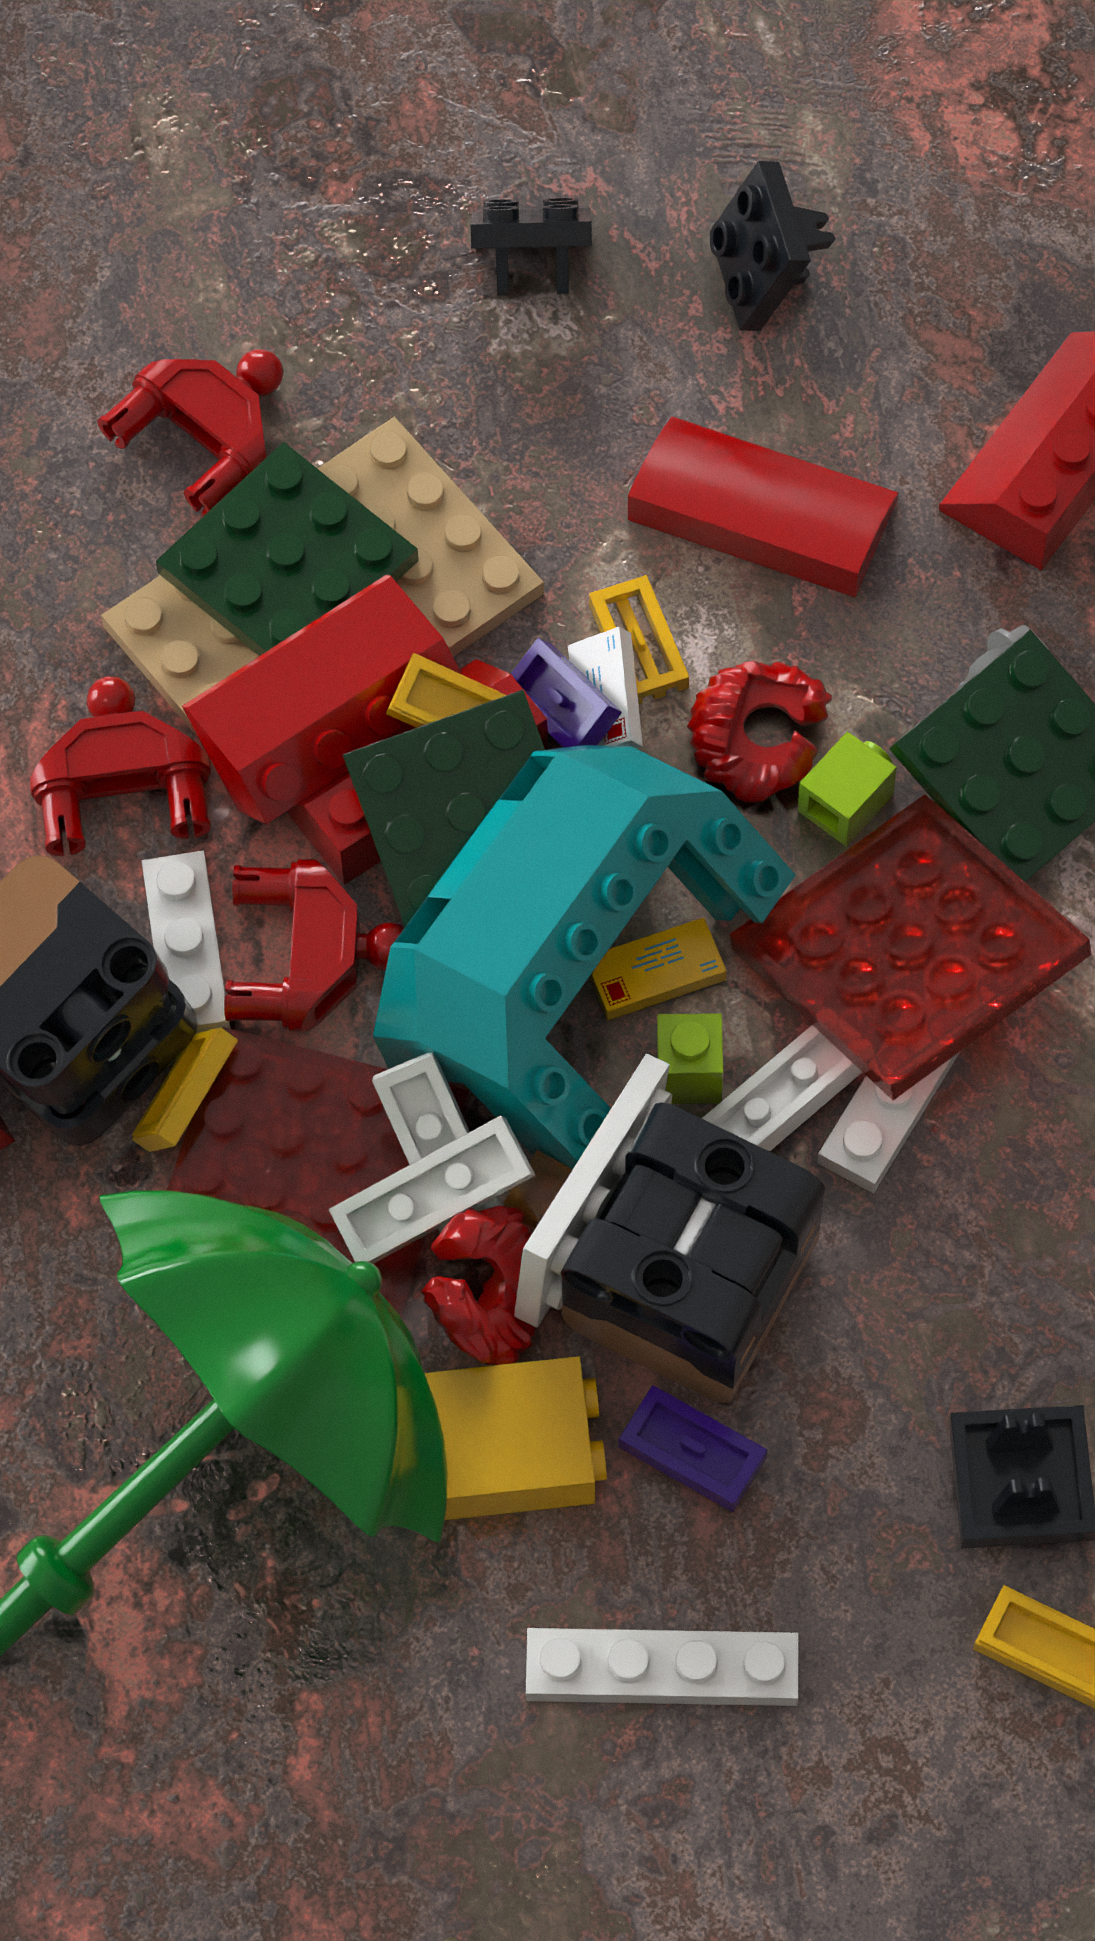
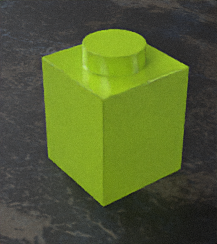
[798,731,897,847]
[657,1013,723,1104]

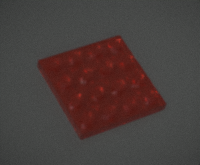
[729,794,1092,1101]
[167,1027,469,1317]

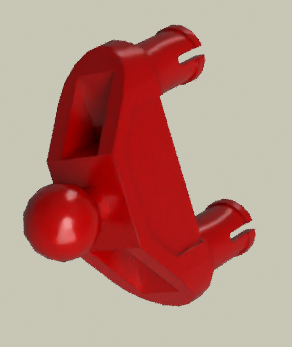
[97,349,284,517]
[30,676,211,856]
[224,859,404,1032]

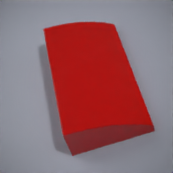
[628,416,899,598]

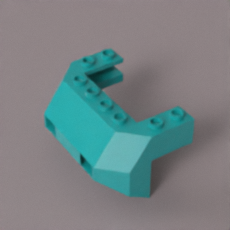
[373,745,796,1170]

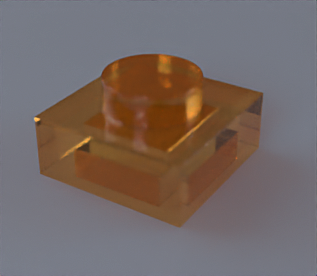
[503,1150,573,1229]

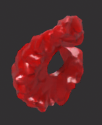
[687,661,832,803]
[421,1205,535,1366]

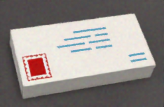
[568,627,643,749]

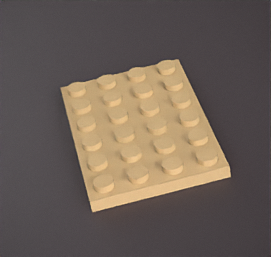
[101,416,544,740]

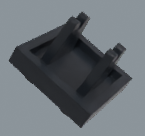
[709,161,835,331]
[470,198,592,296]
[949,1405,1095,1549]

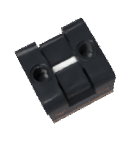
[0,855,198,1146]
[560,1102,826,1403]

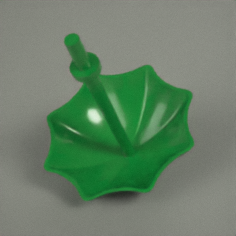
[0,1190,448,1657]

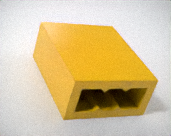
[425,1356,607,1520]

